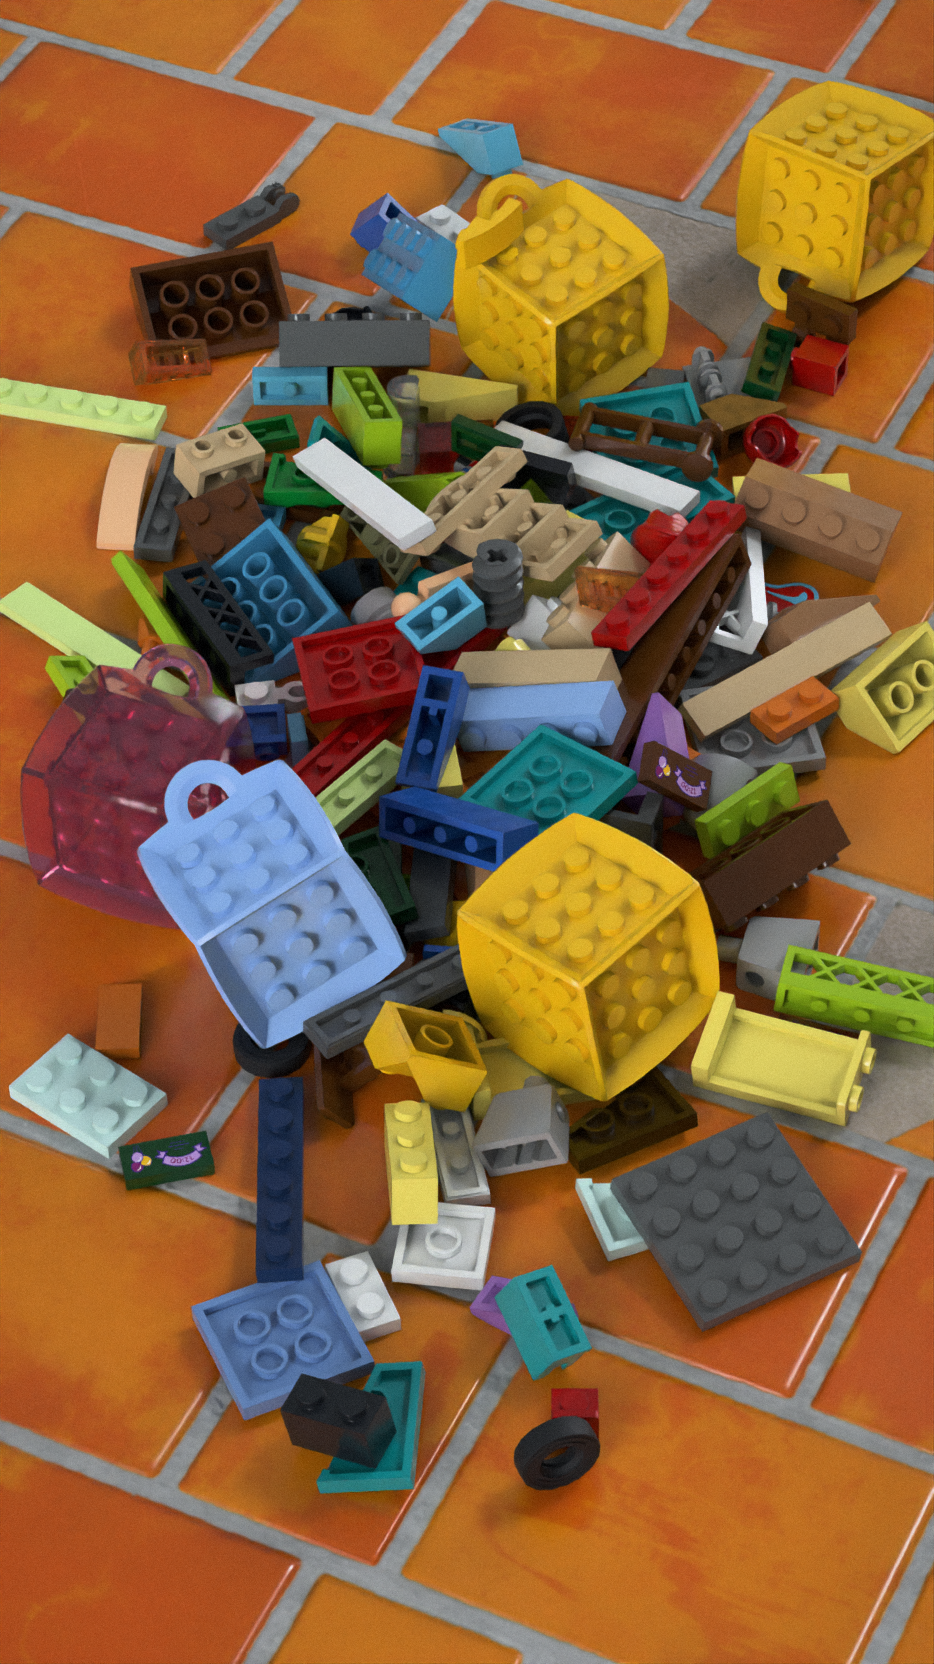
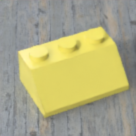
[831,621,934,754]

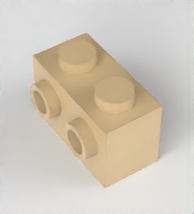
[173,423,266,498]

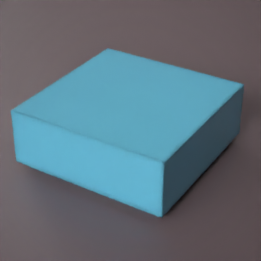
[287,712,308,767]

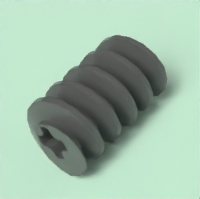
[472,539,524,629]

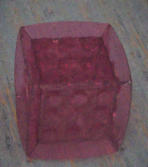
[20,644,256,929]

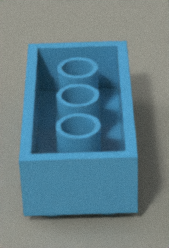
[361,213,457,322]

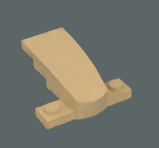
[400,446,603,582]

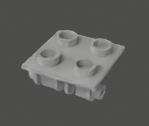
[682,346,751,408]

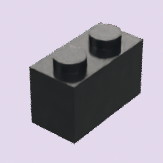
[280,1373,397,1469]

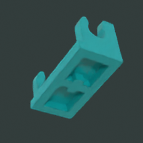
[494,1265,592,1381]

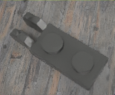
[203,182,300,250]

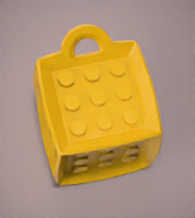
[735,80,934,314]
[453,174,669,422]
[457,813,720,1101]

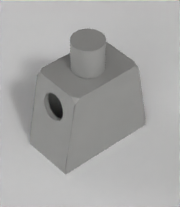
[717,916,820,1001]
[472,1076,569,1177]

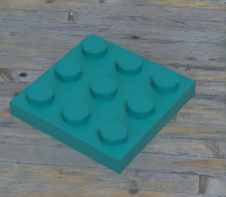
[579,382,719,478]
[458,724,638,835]

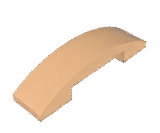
[96,443,158,551]

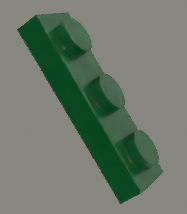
[741,322,797,402]

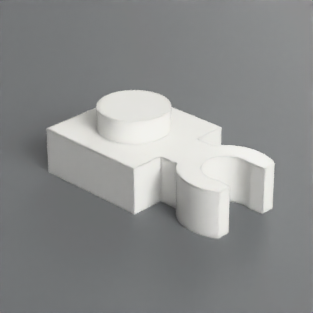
[234,680,307,713]

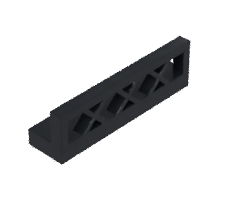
[163,560,274,697]

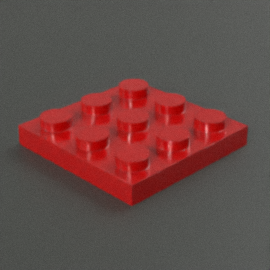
[292,615,424,724]

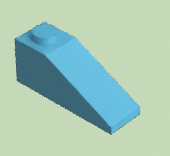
[438,118,523,179]

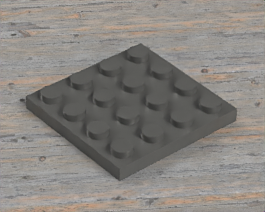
[610,1112,862,1332]

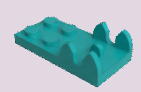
[570,465,736,544]

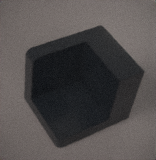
[318,557,385,607]

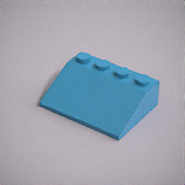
[192,518,354,683]

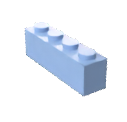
[457,681,627,752]

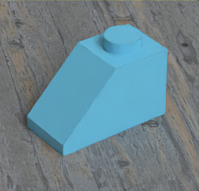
[395,576,487,654]

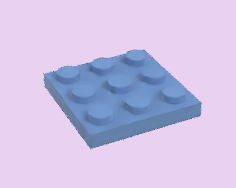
[191,1260,375,1421]

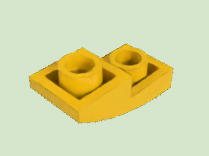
[455,198,524,270]

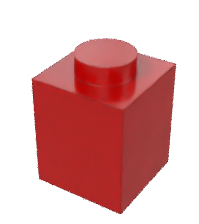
[789,335,849,396]

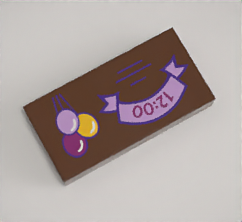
[638,741,713,812]

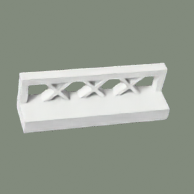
[709,526,768,655]

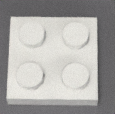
[391,1202,496,1291]

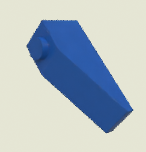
[395,665,470,792]

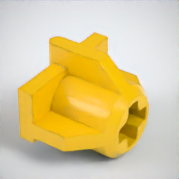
[296,514,350,575]

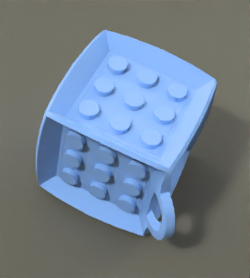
[137,760,407,1049]

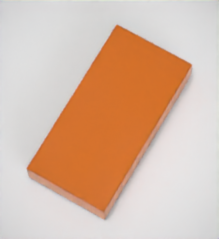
[95,983,143,1059]

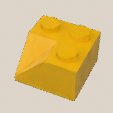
[364,1000,488,1113]

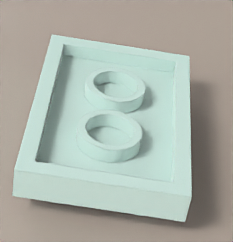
[9,1034,168,1159]

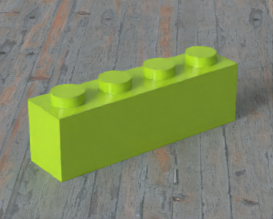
[332,366,402,469]

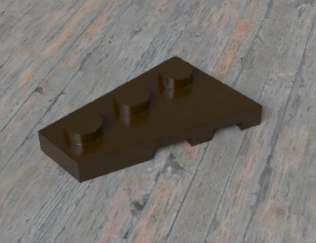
[568,1066,698,1174]

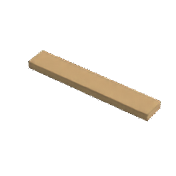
[678,601,892,742]

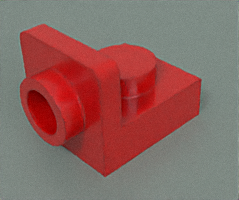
[551,1388,599,1440]

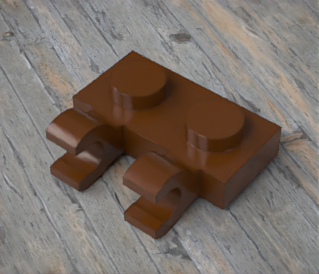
[786,282,858,349]

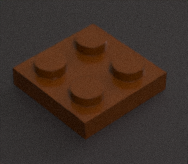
[174,477,265,566]

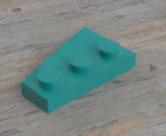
[316,1361,426,1494]

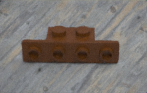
[313,1041,383,1129]

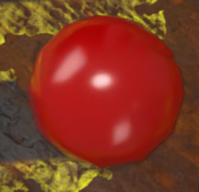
[743,413,802,468]

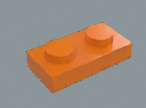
[750,676,839,745]

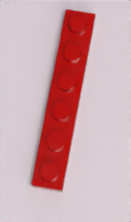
[591,500,747,651]

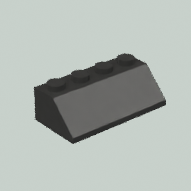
[279,313,431,368]

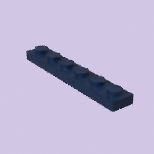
[256,1076,304,1283]

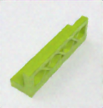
[773,944,934,1048]

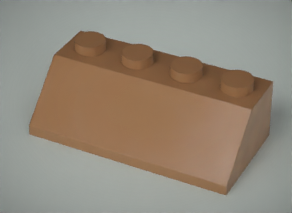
[734,458,903,583]

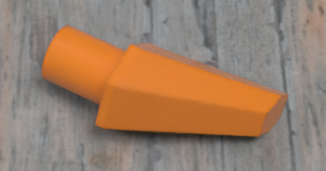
[137,617,166,663]

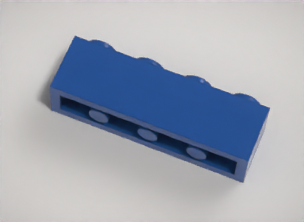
[379,786,539,872]

